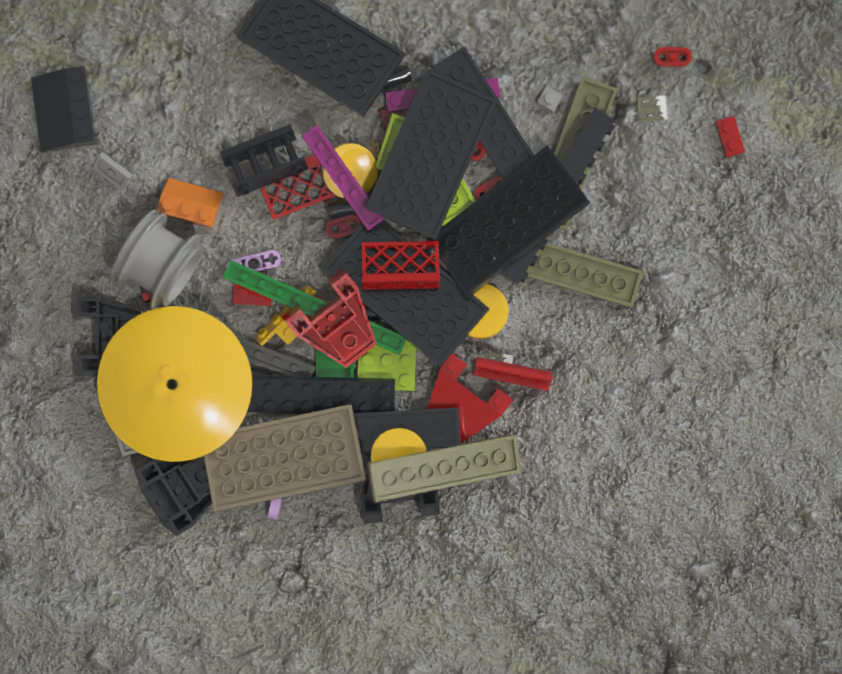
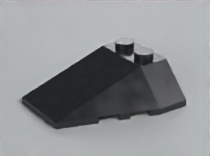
[135,456,212,537]

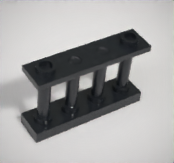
[220,124,308,197]

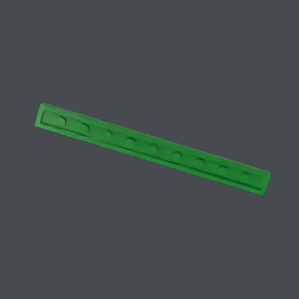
[223,260,406,355]

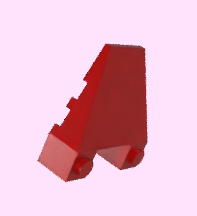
[281,269,377,368]
[427,354,513,444]

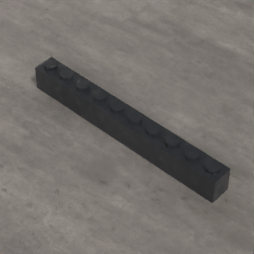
[499,108,615,286]

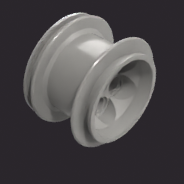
[110,210,204,309]

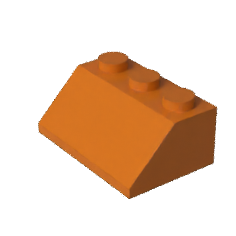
[157,178,224,230]

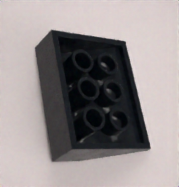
[31,66,97,152]

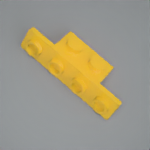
[254,285,316,346]

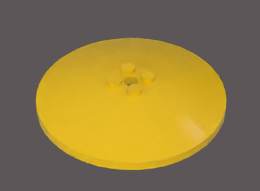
[97,306,252,462]

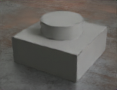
[537,86,563,113]

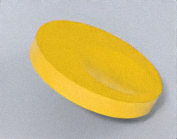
[322,143,378,198]
[468,284,509,339]
[371,428,427,462]

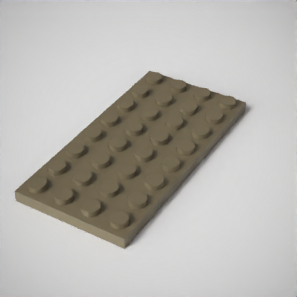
[204,404,366,512]

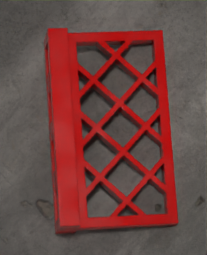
[261,155,336,220]
[362,241,440,290]
[473,357,553,391]

